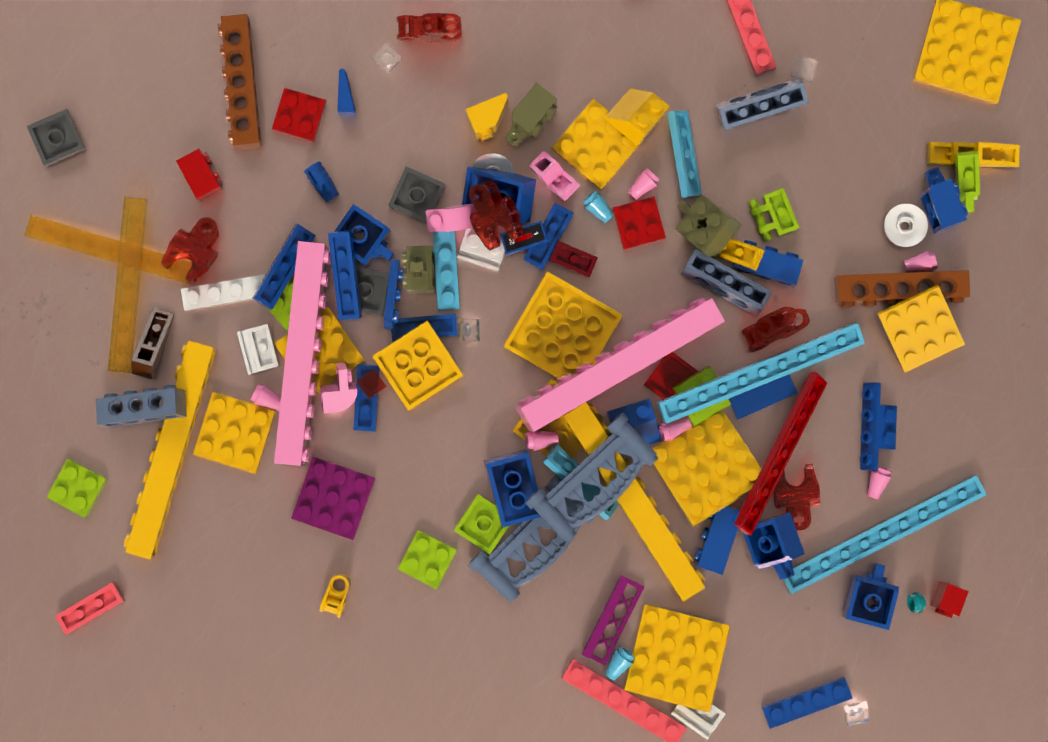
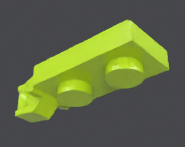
[955,151,980,213]

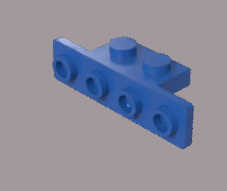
[860,382,897,471]

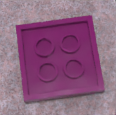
[291,456,375,540]

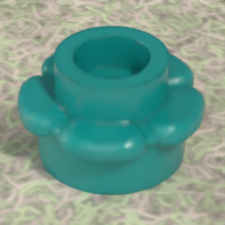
[907,592,926,613]

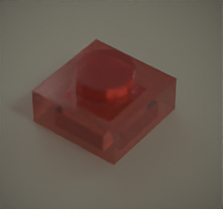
[356,369,387,400]

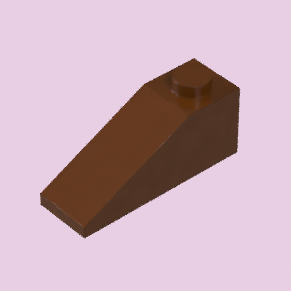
[131,307,174,380]

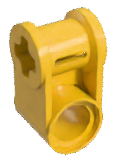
[319,573,351,618]

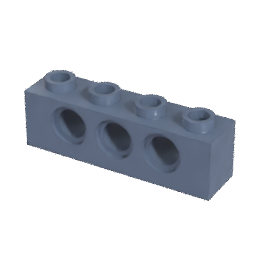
[715,78,809,130]
[681,249,772,317]
[96,385,187,427]

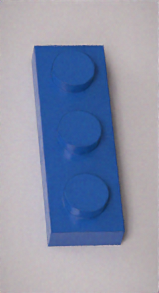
[523,203,574,271]
[384,259,404,329]
[391,313,458,342]
[353,365,380,432]

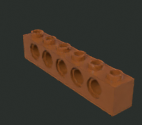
[218,14,262,149]
[834,270,970,307]

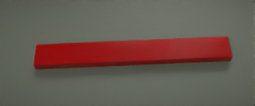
[734,371,827,536]

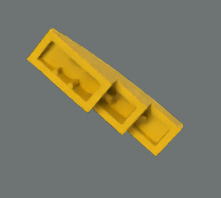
[927,142,1020,167]

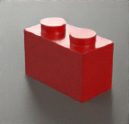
[176,149,223,202]
[930,581,969,618]

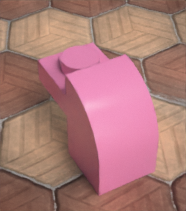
[529,151,580,201]
[425,204,477,232]
[320,363,357,413]

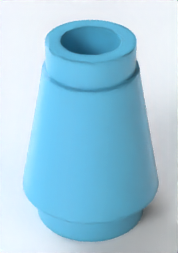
[583,191,614,223]
[605,647,635,681]

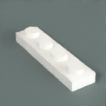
[181,274,266,311]

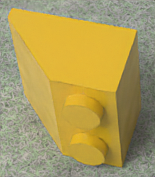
[604,88,670,146]
[466,93,508,141]

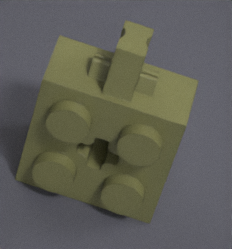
[505,82,557,147]
[675,194,742,259]
[402,246,435,294]

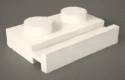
[457,228,505,272]
[237,324,280,375]
[671,704,725,740]

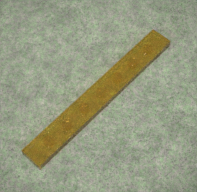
[108,197,147,373]
[25,215,198,285]

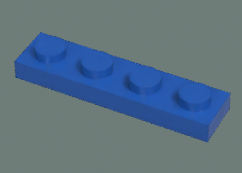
[252,224,316,310]
[328,230,362,320]
[762,677,853,729]

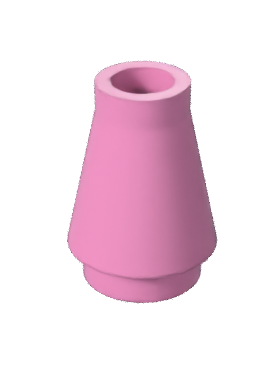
[628,168,660,200]
[904,251,938,273]
[250,384,281,411]
[658,416,692,441]
[525,430,559,451]
[867,466,892,499]

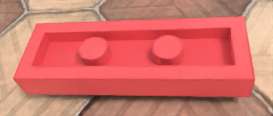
[55,582,125,635]

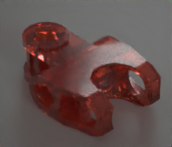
[396,13,462,42]
[469,181,523,251]
[161,217,219,285]
[741,307,810,352]
[773,464,820,531]

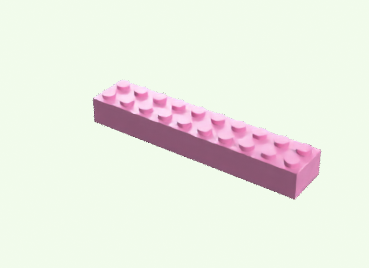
[274,241,331,466]
[516,297,725,432]

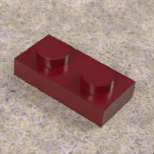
[549,240,598,278]

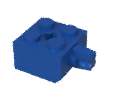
[920,167,968,234]
[335,204,394,267]
[743,512,805,580]
[842,563,899,630]

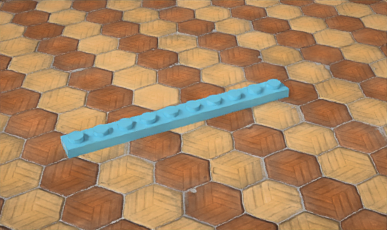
[657,322,865,424]
[783,475,987,594]

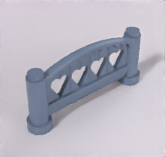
[525,412,658,542]
[467,475,595,602]

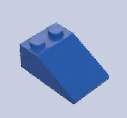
[462,167,536,226]
[483,449,541,528]

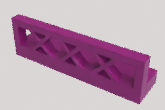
[582,575,644,665]

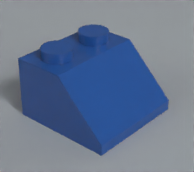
[606,398,661,454]

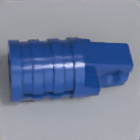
[304,161,339,202]

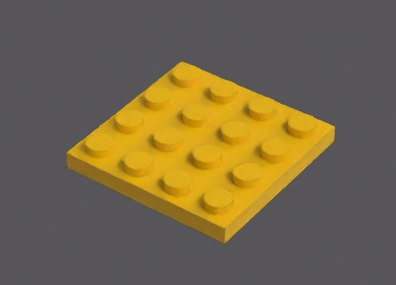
[913,0,1021,104]
[503,271,623,379]
[653,409,761,527]
[624,604,731,713]

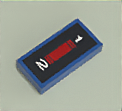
[500,221,549,256]

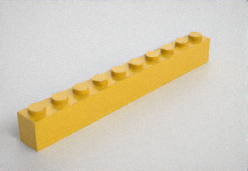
[124,340,217,560]
[562,402,705,602]

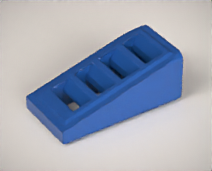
[337,69,356,116]

